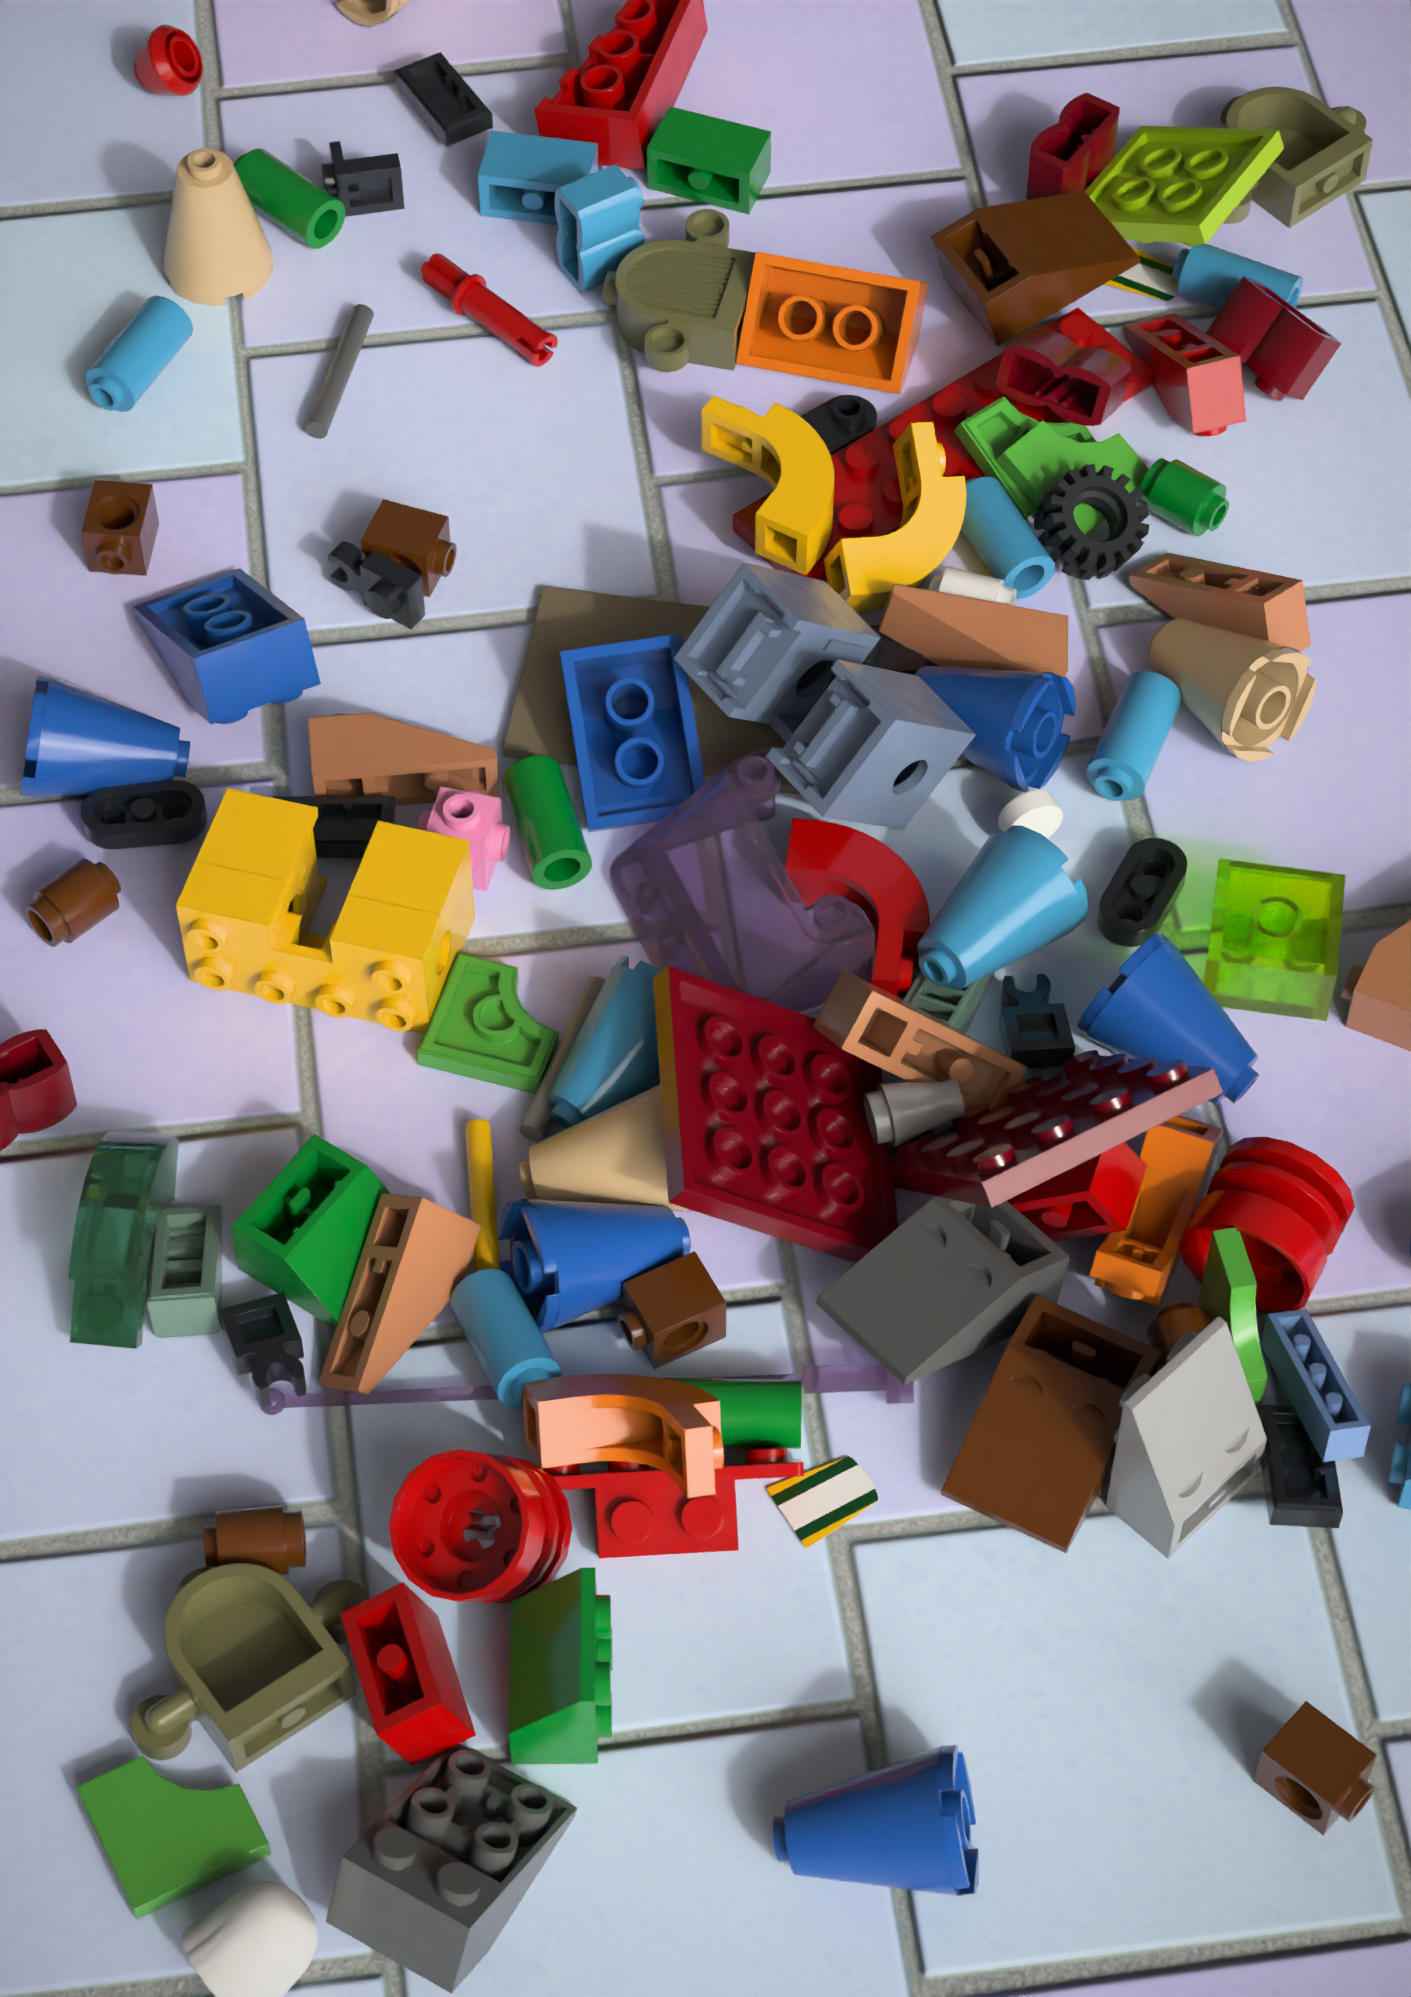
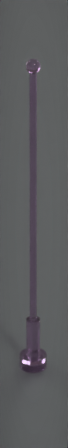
[259,1363,914,1415]

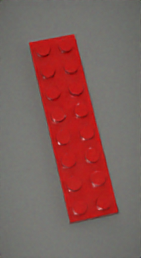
[733,307,1153,582]

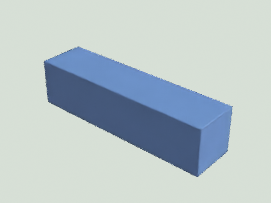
[1260,1309,1371,1462]

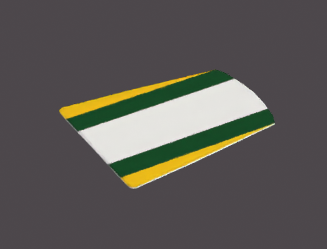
[1104,247,1179,302]
[767,1456,878,1548]

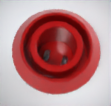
[134,24,203,96]

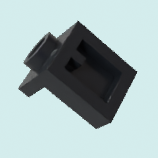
[321,141,405,217]

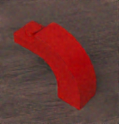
[784,818,930,997]

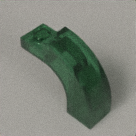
[68,1130,180,1349]

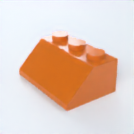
[736,252,929,394]

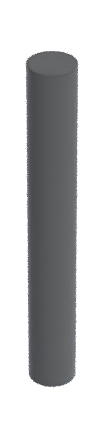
[305,304,374,439]

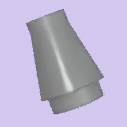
[863,1078,965,1147]

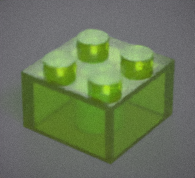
[1202,858,1346,1021]

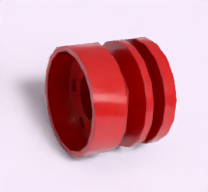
[1179,1136,1355,1315]
[389,1449,572,1604]

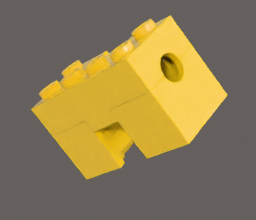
[176,788,475,1033]

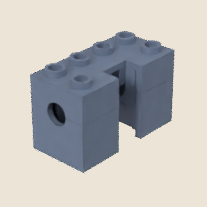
[673,562,976,829]

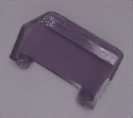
[610,747,875,1014]

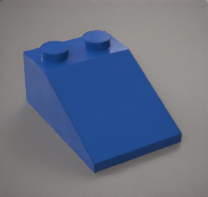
[133,569,321,724]
[560,633,710,832]

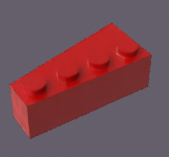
[534,0,708,170]

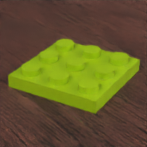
[1085,126,1284,246]

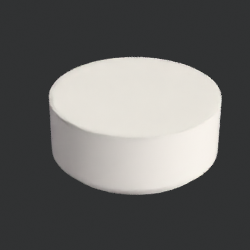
[998,790,1063,838]

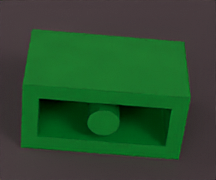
[647,106,771,214]

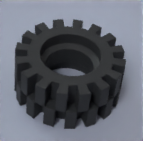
[1034,464,1150,580]

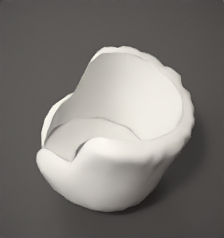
[180,1881,318,1997]

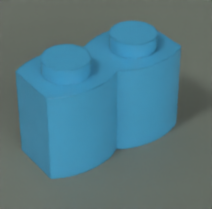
[554,164,645,294]

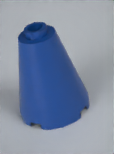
[912,666,1076,792]
[20,676,191,798]
[1077,932,1260,1105]
[497,1199,691,1333]
[773,1745,979,1896]

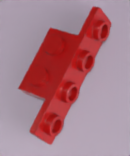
[538,1447,804,1558]

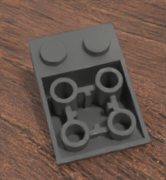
[816,1196,1070,1386]
[325,1743,577,1994]

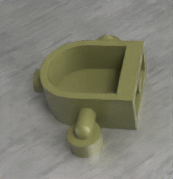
[1220,87,1373,228]
[602,209,755,372]
[131,1563,369,1773]

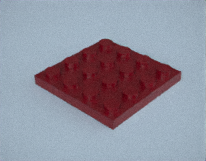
[653,966,898,1263]
[884,1050,1223,1208]

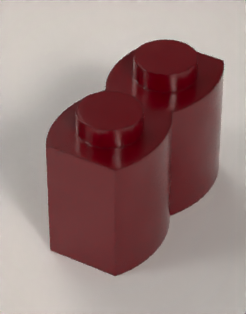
[1026,93,1120,200]
[1205,276,1342,401]
[995,328,1133,426]
[0,1029,77,1151]

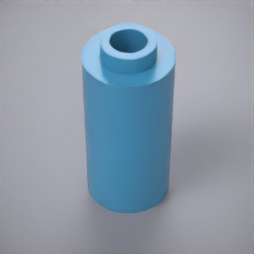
[1172,244,1303,309]
[85,296,193,412]
[961,477,1055,599]
[1086,671,1182,801]
[450,1269,562,1410]

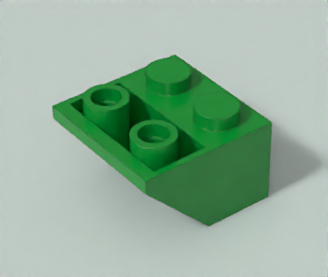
[231,1134,391,1329]
[509,1568,613,1765]

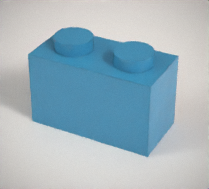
[478,130,598,225]

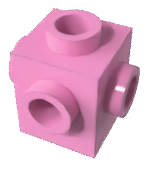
[417,787,511,892]

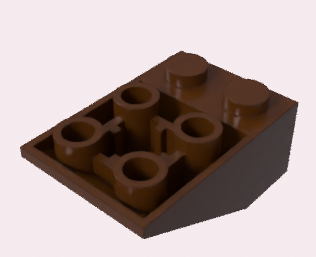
[931,190,1141,347]
[941,1295,1161,1553]

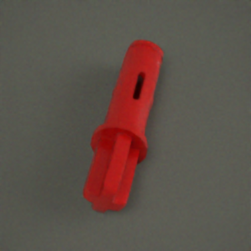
[420,253,558,367]

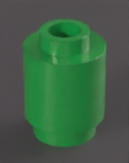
[1139,458,1229,536]

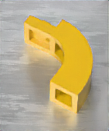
[702,395,834,576]
[824,422,966,613]

